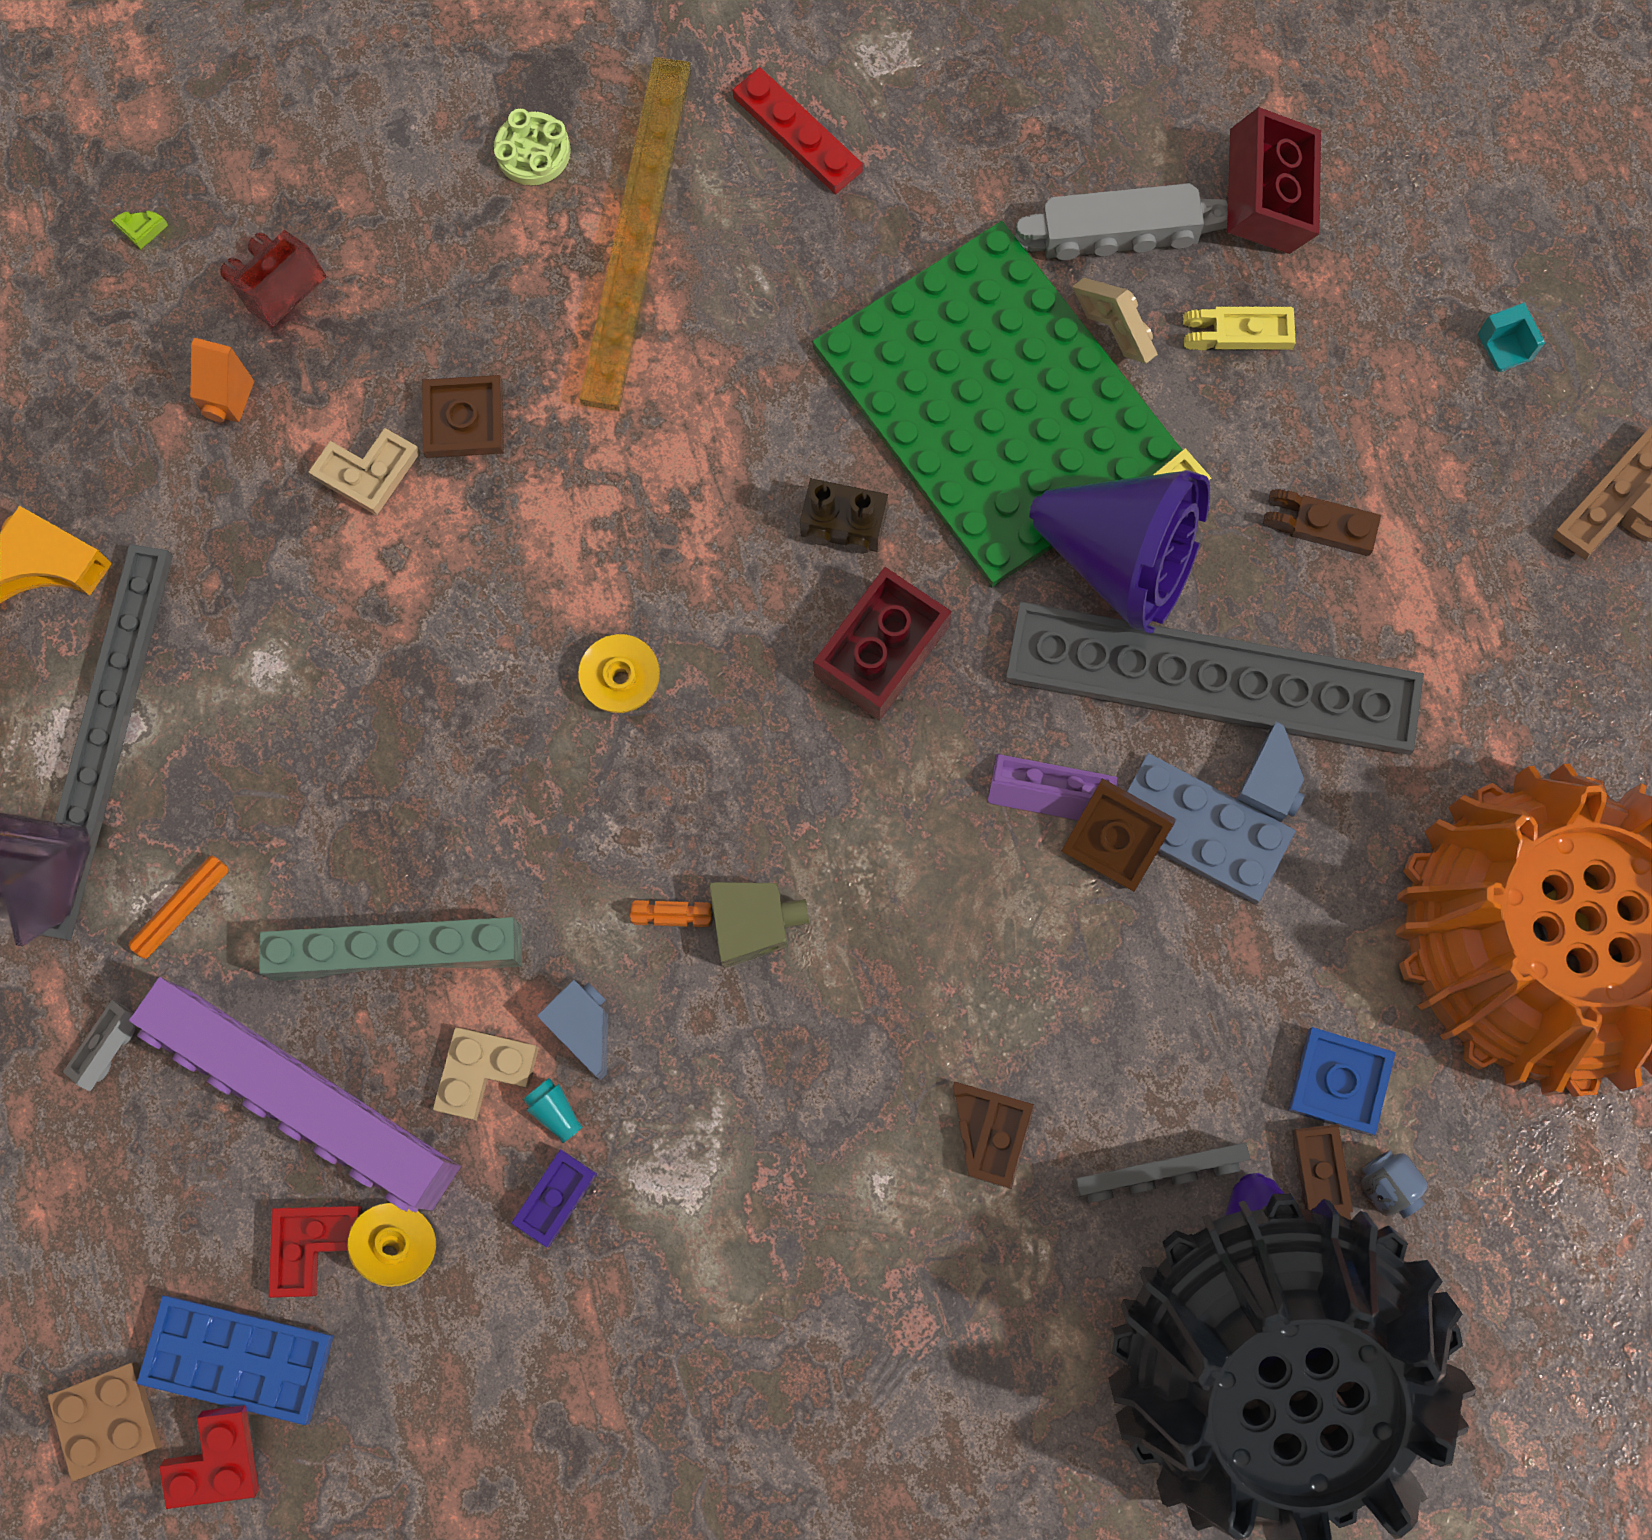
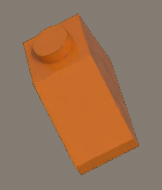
[190,338,255,422]

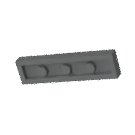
[1072,1142,1251,1204]

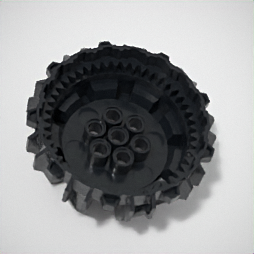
[1108,1193,1476,1540]

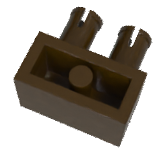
[799,478,888,554]

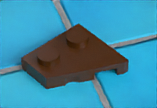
[953,1082,1035,1190]

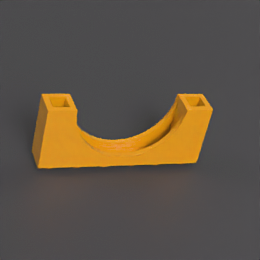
[0,506,112,604]

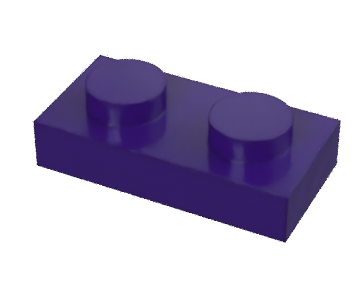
[511,1149,597,1248]

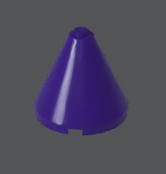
[1029,470,1210,634]

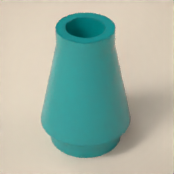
[522,1078,583,1143]

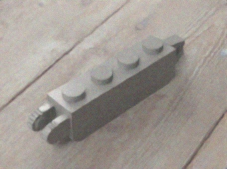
[1015,183,1228,260]

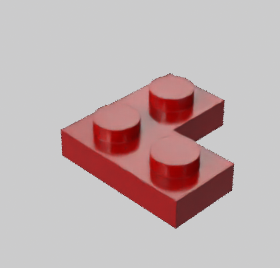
[268,1206,362,1298]
[159,1405,259,1509]

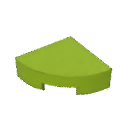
[111,211,168,250]

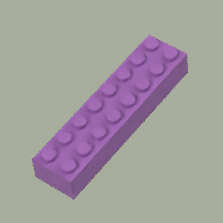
[129,977,461,1213]

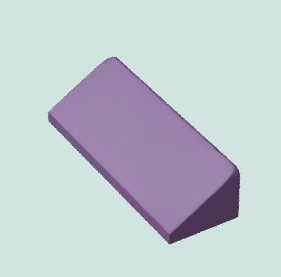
[988,754,1117,820]

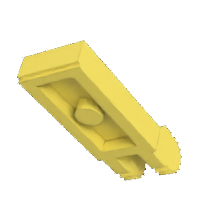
[1183,307,1296,350]

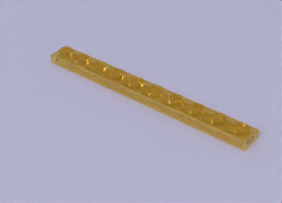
[579,57,692,411]

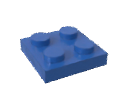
[1288,1027,1396,1136]

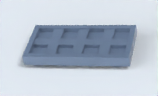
[1127,753,1296,905]

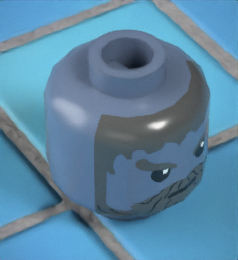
[1361,1150,1428,1219]

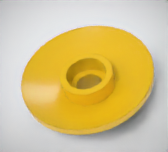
[578,634,660,713]
[347,1203,436,1287]

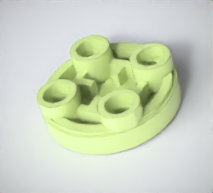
[494,109,571,185]

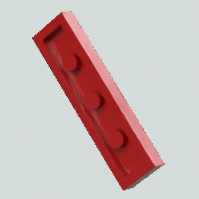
[732,67,863,195]

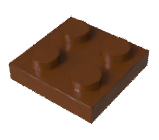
[422,375,504,458]
[1061,778,1176,892]

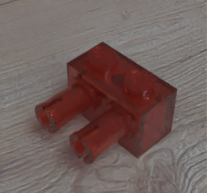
[220,230,327,328]

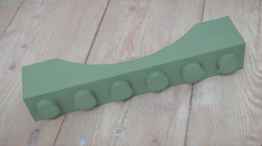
[259,917,522,981]

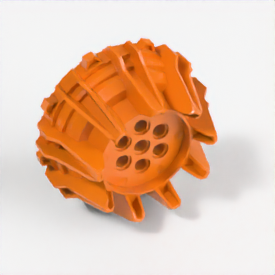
[1395,763,1652,1097]

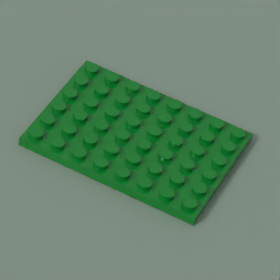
[812,221,1183,588]

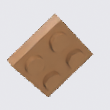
[47,1362,162,1482]

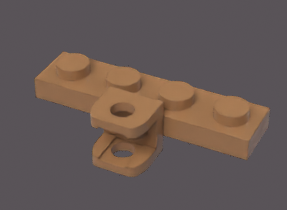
[1553,425,1652,561]

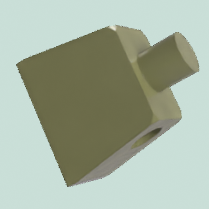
[710,882,810,968]

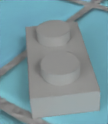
[63,1000,136,1091]

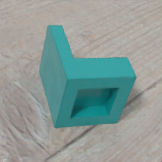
[1477,302,1545,372]

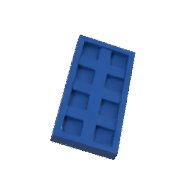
[137,1295,334,1425]

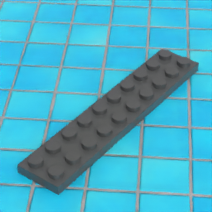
[1005,602,1424,755]

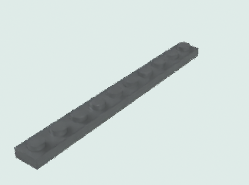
[24,544,173,941]

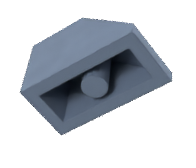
[1236,722,1305,822]
[537,980,608,1080]

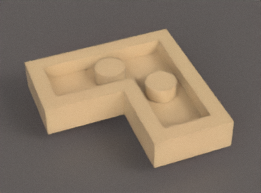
[1072,278,1158,364]
[308,428,421,515]
[433,1027,539,1121]

